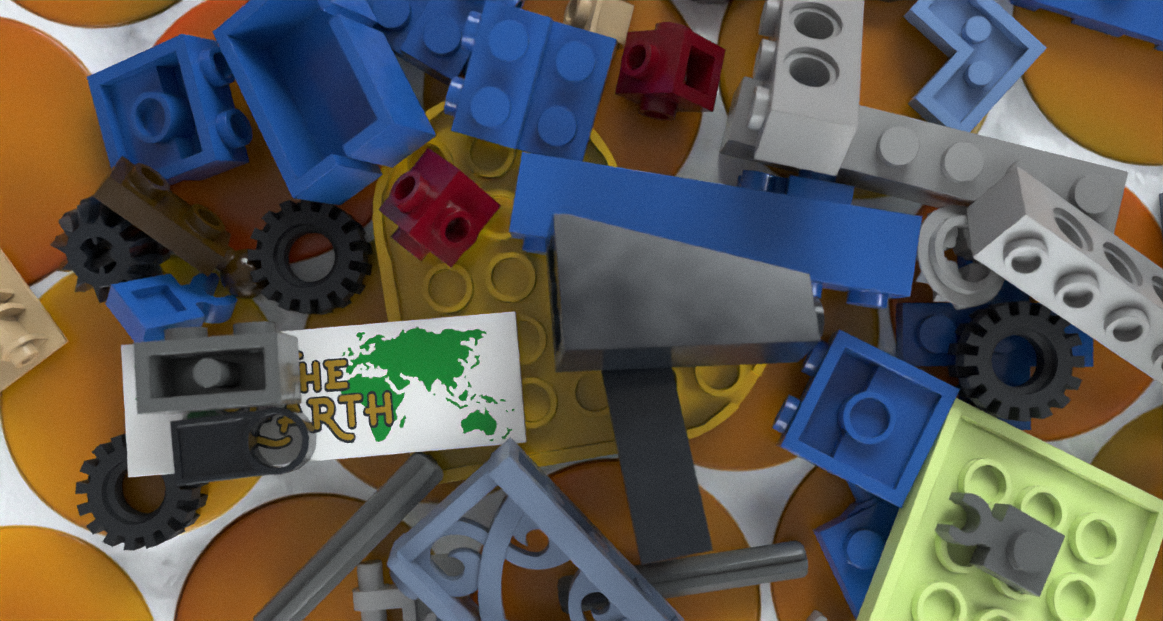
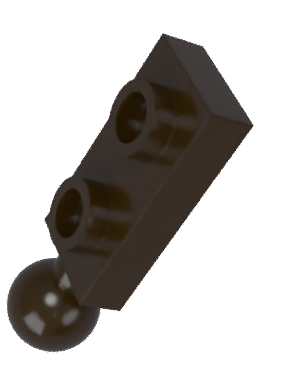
[93,156,269,299]

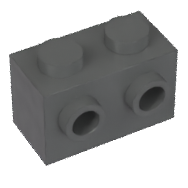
[134,322,302,414]

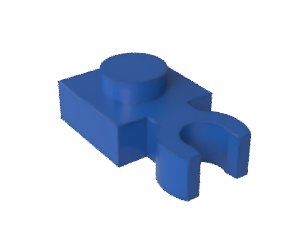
[736,169,855,205]
[106,273,237,342]

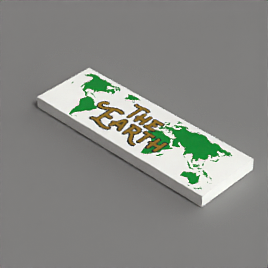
[121,311,527,478]

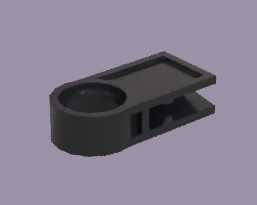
[170,407,317,486]

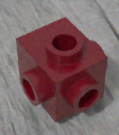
[615,22,726,121]
[378,148,501,268]

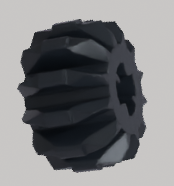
[50,195,172,303]

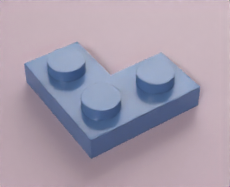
[903,0,1047,132]

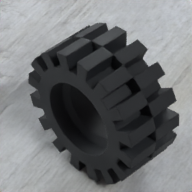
[248,200,373,315]
[947,301,1085,422]
[75,434,209,551]

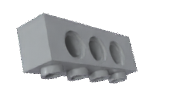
[746,0,864,176]
[966,166,1163,385]

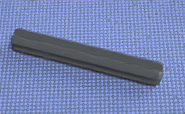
[253,452,444,621]
[557,541,808,614]

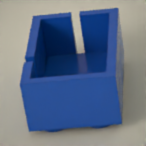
[213,0,437,205]

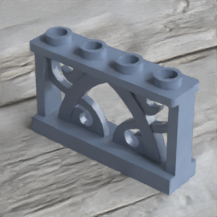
[387,437,684,621]

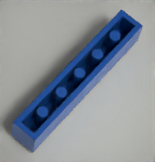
[509,152,922,309]

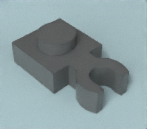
[935,492,1065,597]

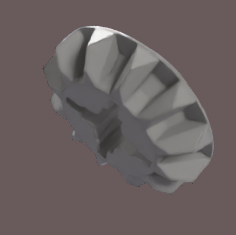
[916,205,1005,310]

